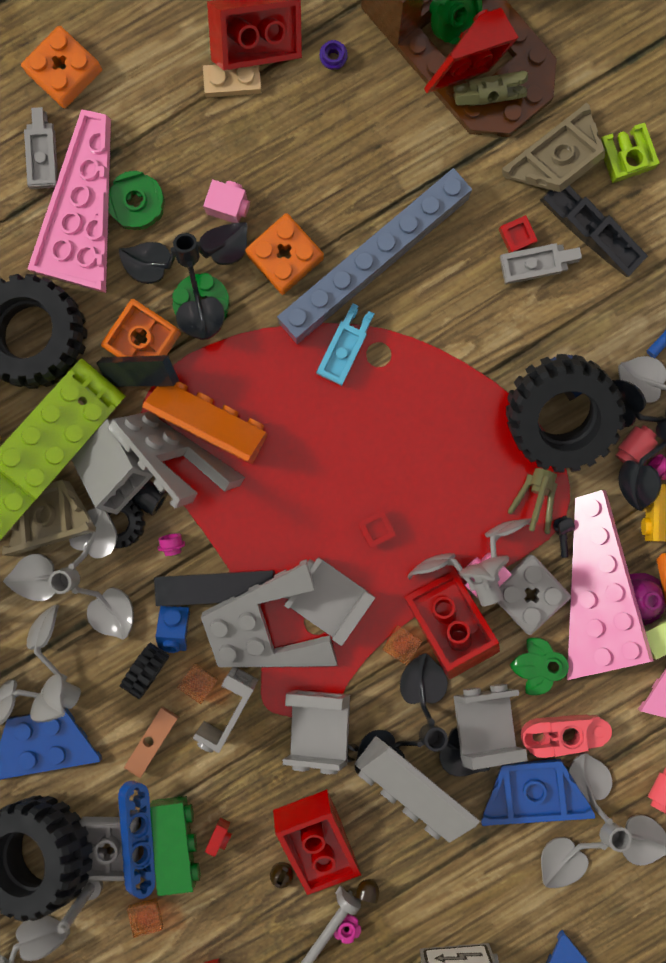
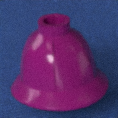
[629,573,666,626]

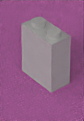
[71,419,153,515]

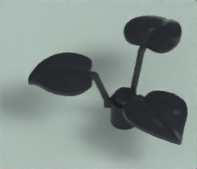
[119,222,248,340]
[612,379,666,511]
[355,653,490,777]

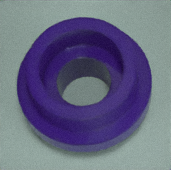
[319,40,348,70]

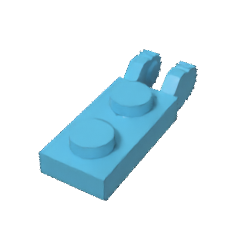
[316,303,374,386]

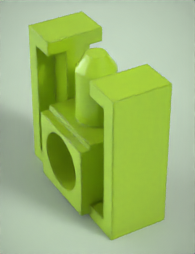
[601,122,660,183]

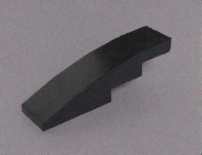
[540,185,648,277]
[154,570,275,606]

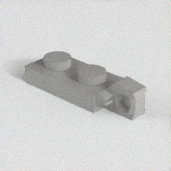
[24,107,58,189]
[499,243,582,285]

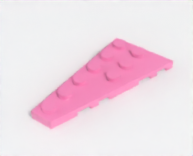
[27,109,111,293]
[567,490,654,680]

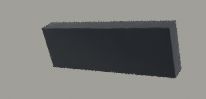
[97,355,179,387]

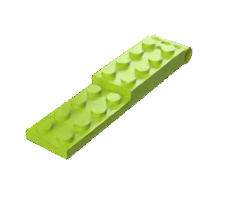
[0,358,126,540]

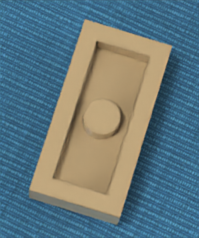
[203,65,262,98]

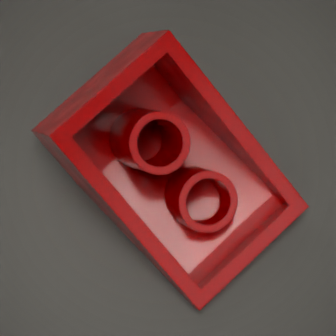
[207,0,302,71]
[424,8,519,93]
[405,570,500,680]
[273,790,361,895]

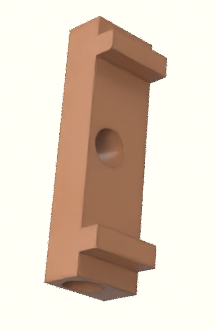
[124,706,179,778]

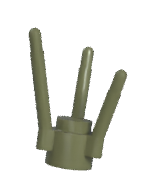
[508,468,558,534]

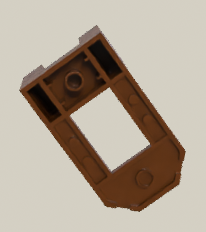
[361,0,557,137]

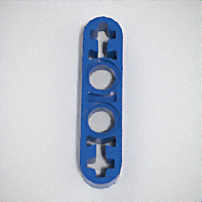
[118,780,156,899]

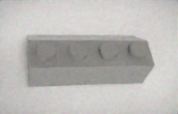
[354,736,480,843]

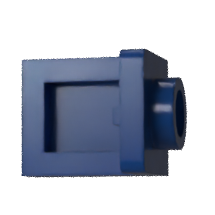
[155,606,190,653]

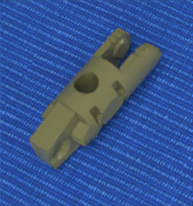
[453,71,528,106]

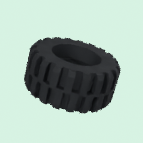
[0,274,87,389]
[506,354,626,473]
[0,795,93,921]

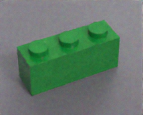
[150,796,200,896]

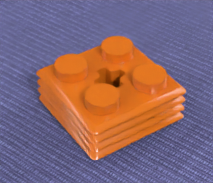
[21,25,102,109]
[245,213,324,295]
[101,299,181,357]

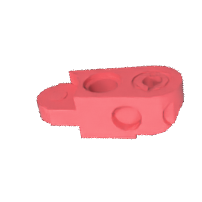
[520,714,612,758]

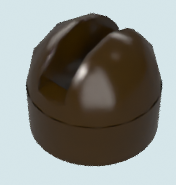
[270,862,293,889]
[355,879,380,904]

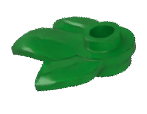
[510,638,569,695]

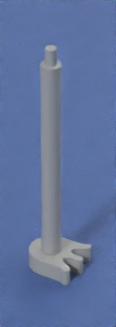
[58,881,103,934]
[301,885,361,963]

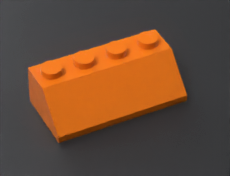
[142,381,268,464]

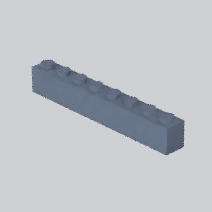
[277,168,472,344]

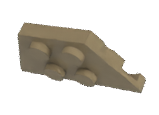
[502,103,605,192]
[2,480,96,556]

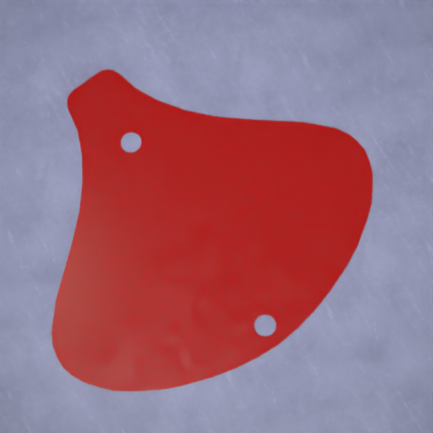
[141,323,570,717]

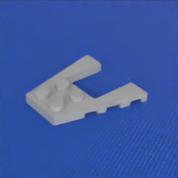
[108,412,245,508]
[201,559,337,667]

